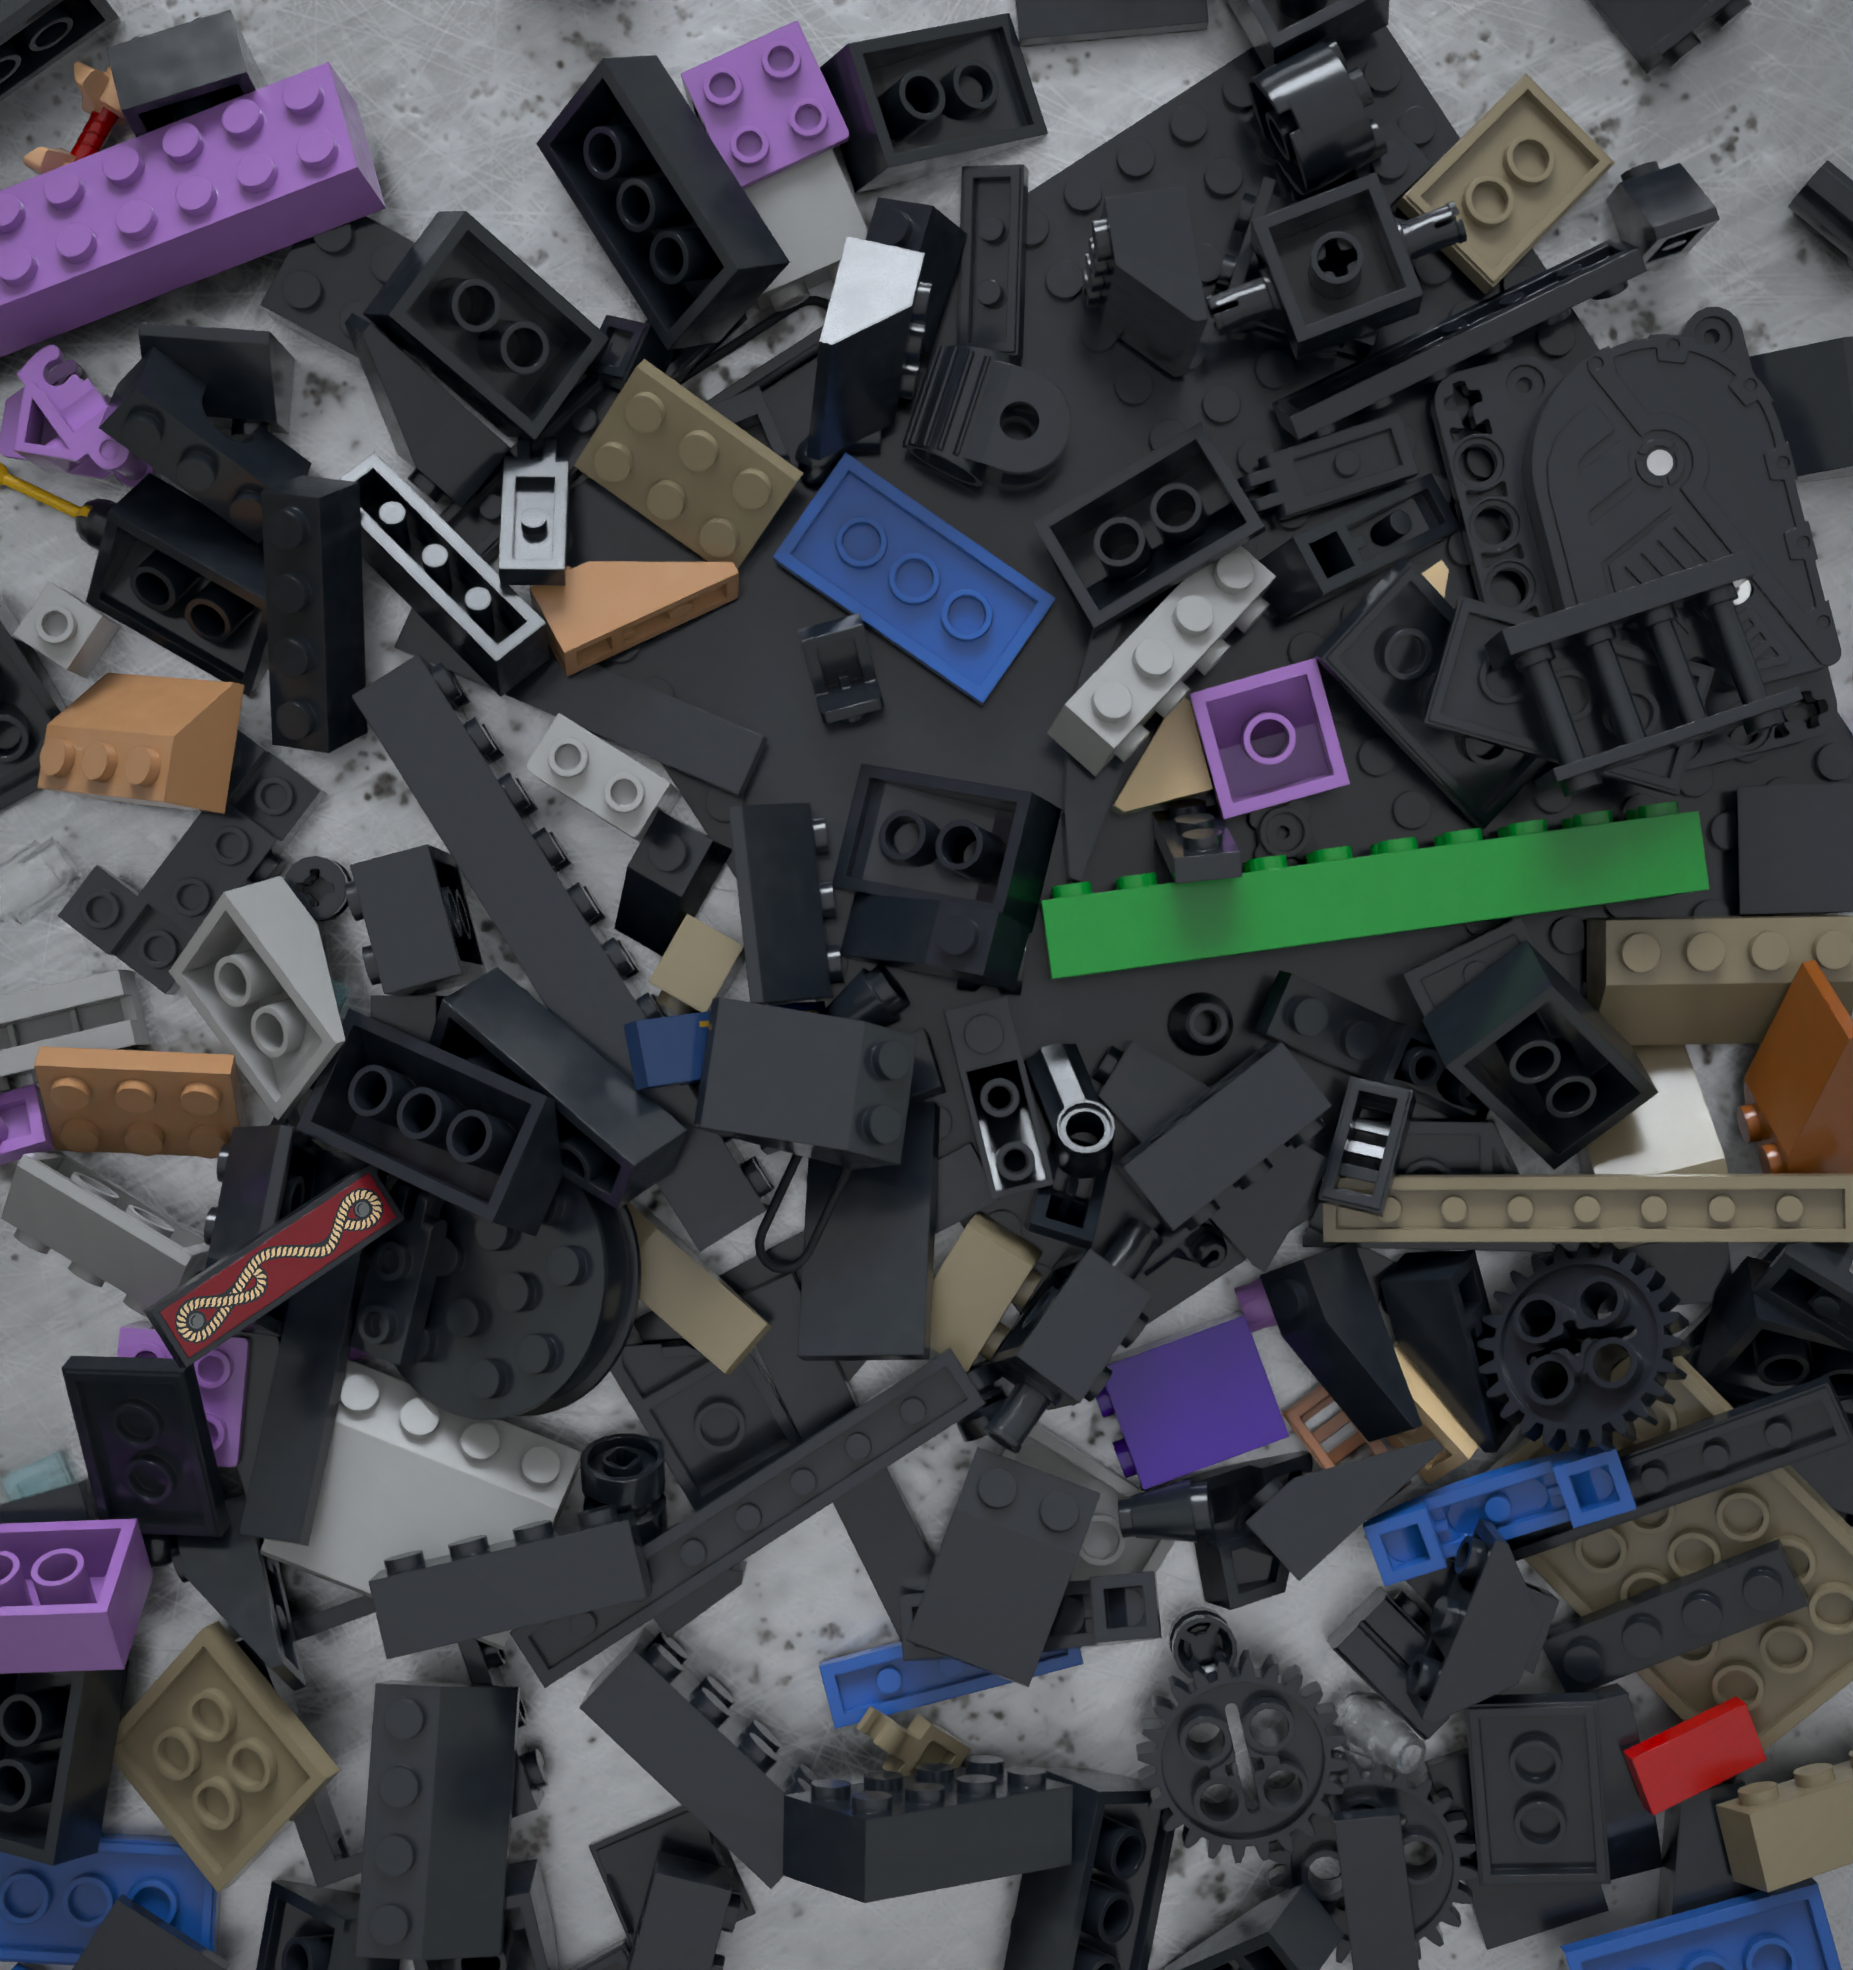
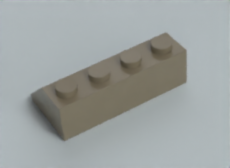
[1587,914,1853,1045]

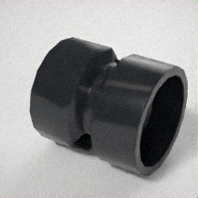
[580,1433,668,1545]

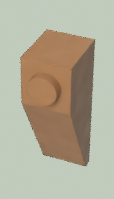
[530,561,739,677]

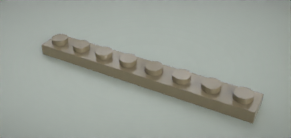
[1322,1173,1853,1242]

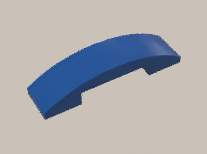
[1363,1445,1637,1587]

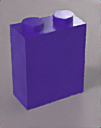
[1095,1310,1289,1490]

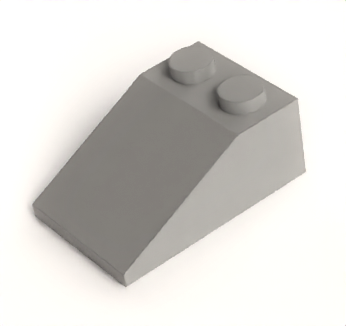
[169,876,346,1121]

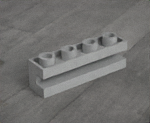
[0,969,151,1093]

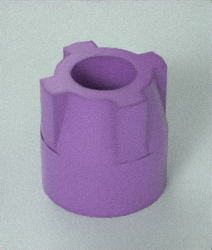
[1234,1277,1277,1333]

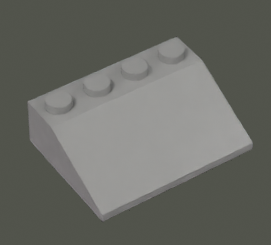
[260,1359,582,1650]

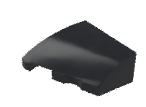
[1182,1451,1313,1610]

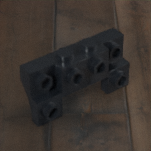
[58,728,328,995]

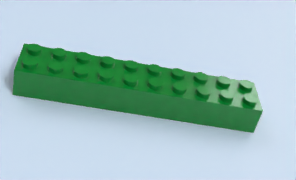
[1040,801,1710,980]

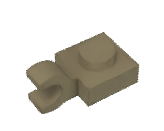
[856,1706,972,1776]

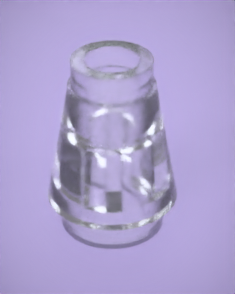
[1332,1691,1426,1774]

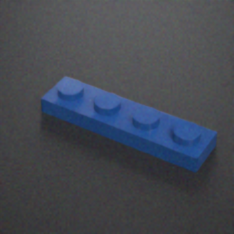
[819,1641,1084,1729]

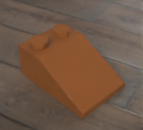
[1737,960,1853,1174]

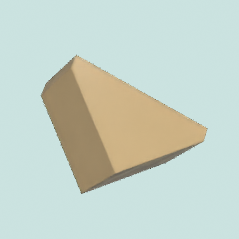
[1109,698,1213,817]

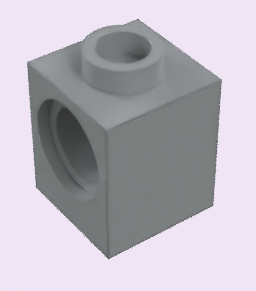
[13,581,121,678]

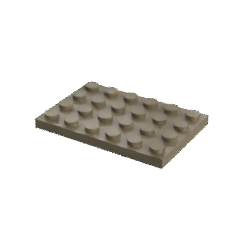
[1486,1356,1853,1751]

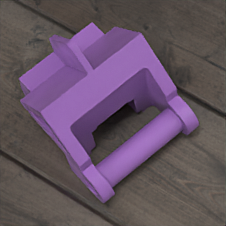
[0,345,156,488]

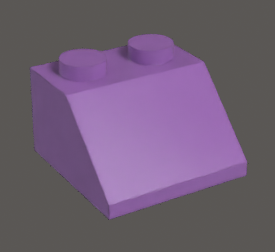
[1189,658,1350,819]

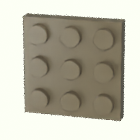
[113,1621,341,1893]

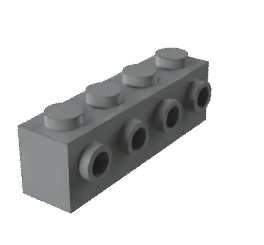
[1047,546,1276,777]

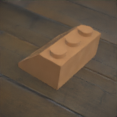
[37,673,244,814]

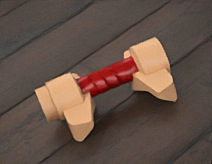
[23,61,127,175]

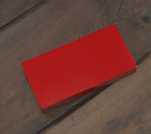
[1622,1696,1767,1816]

